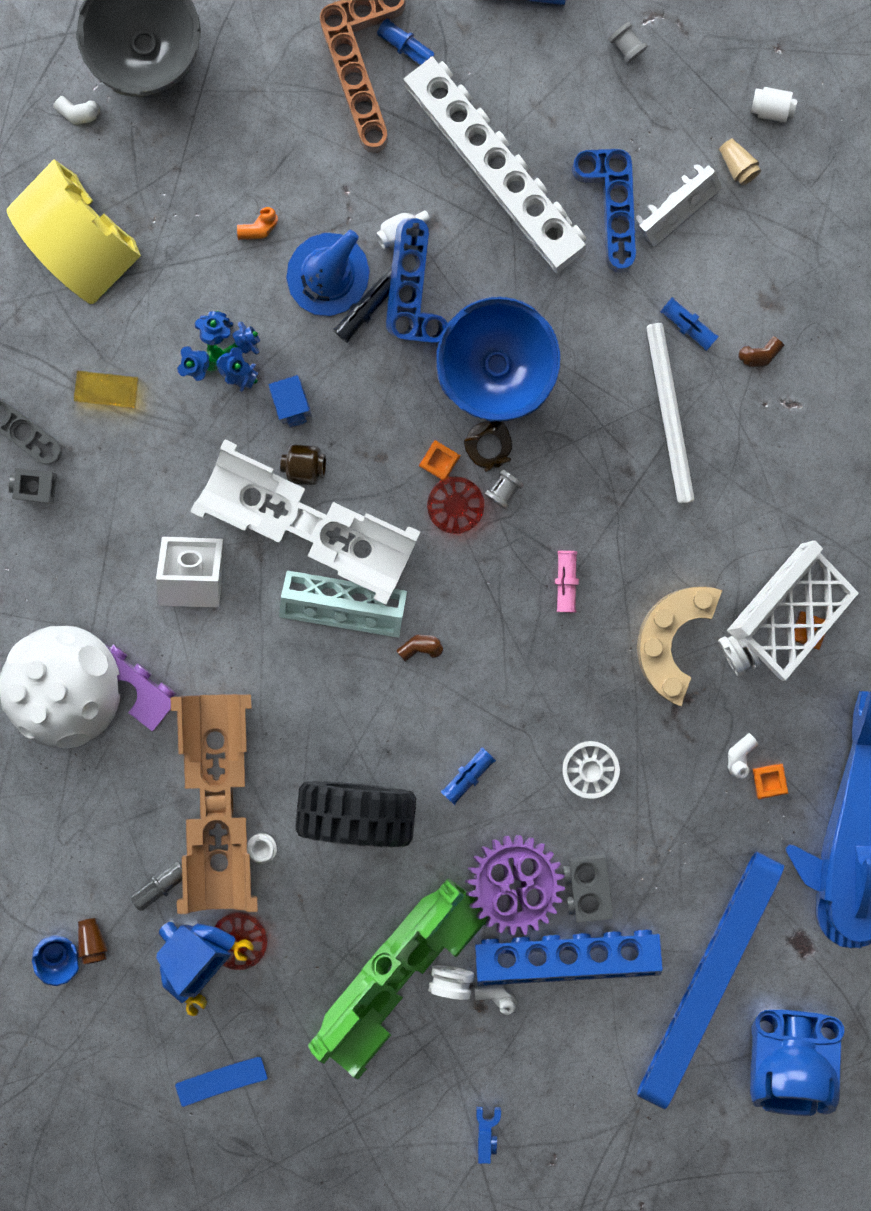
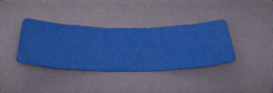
[175,1057,268,1107]

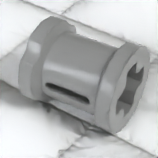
[608,22,648,64]
[484,469,524,510]

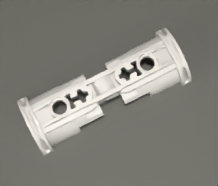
[190,439,420,604]

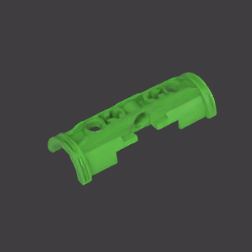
[308,879,488,1079]

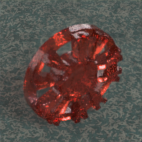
[427,476,484,534]
[214,912,268,970]

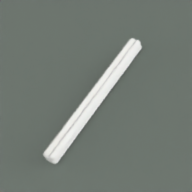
[646,323,694,503]

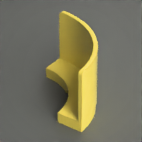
[7,159,141,304]

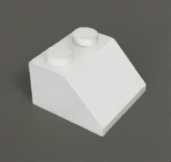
[156,537,223,608]

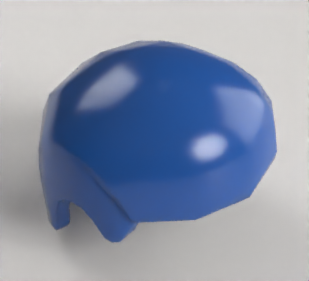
[32,935,79,986]

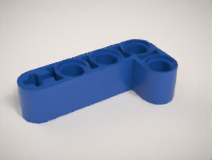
[572,149,636,273]
[386,218,448,343]

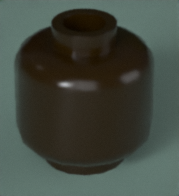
[280,445,326,485]

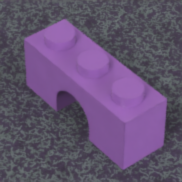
[106,644,176,732]

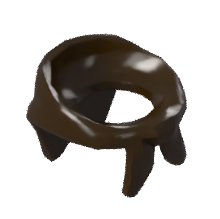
[464,421,512,472]

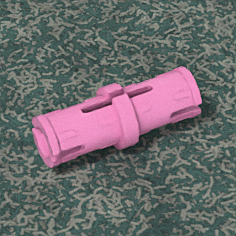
[555,551,579,613]

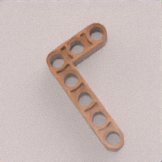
[320,0,406,153]

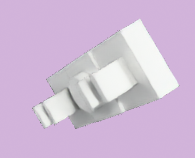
[636,165,723,247]

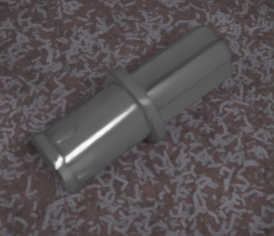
[131,861,182,911]

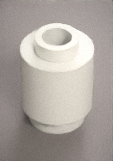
[751,87,797,123]

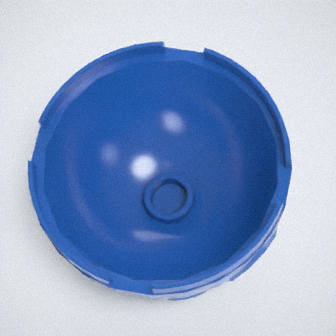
[437,297,560,421]

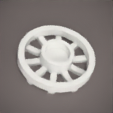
[562,741,620,799]

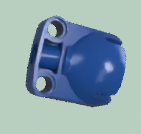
[750,1010,845,1116]

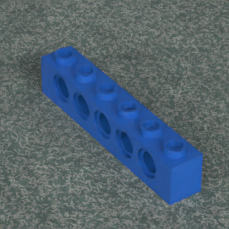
[475,930,663,986]

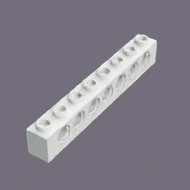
[403,56,587,274]

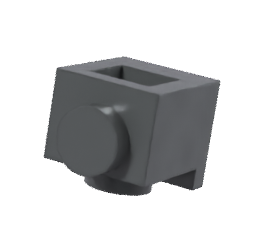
[9,468,57,504]

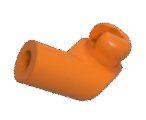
[237,207,278,240]

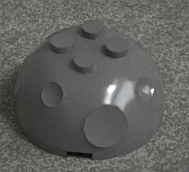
[76,0,201,97]

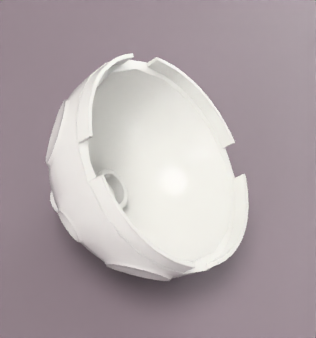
[0,626,121,749]

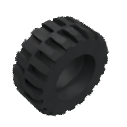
[295,781,417,847]

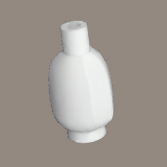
[376,211,431,249]

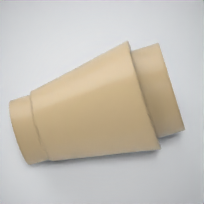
[719,138,761,186]

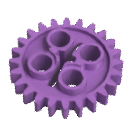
[465,835,565,935]

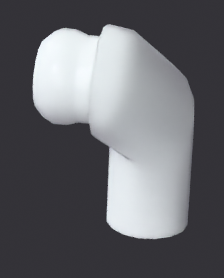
[53,96,100,125]
[474,985,517,1015]

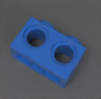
[268,375,312,428]

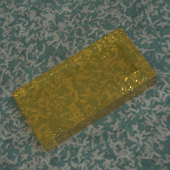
[74,371,139,409]

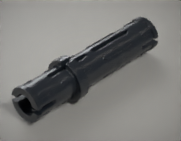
[333,265,392,343]

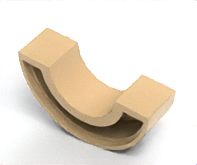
[637,587,722,706]

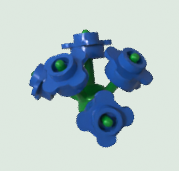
[177,311,260,392]

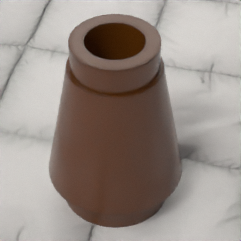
[78,918,108,965]

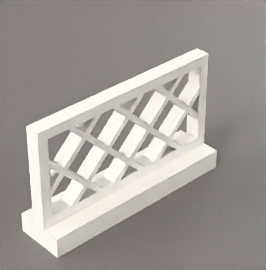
[727,540,859,681]

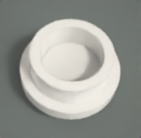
[247,833,277,864]

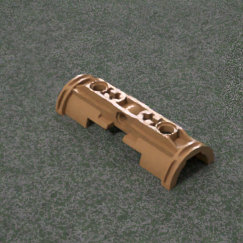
[171,694,258,914]

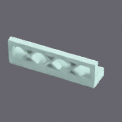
[279,570,407,638]

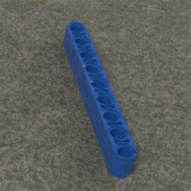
[637,851,784,1109]

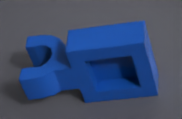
[476,1107,501,1164]

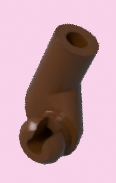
[738,336,785,367]
[396,634,443,662]

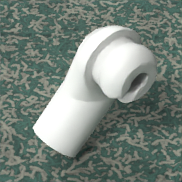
[728,733,759,779]

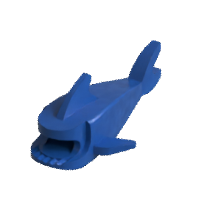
[785,691,871,949]

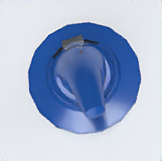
[286,230,370,317]

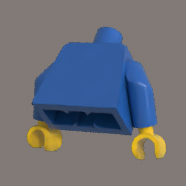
[156,922,254,1016]

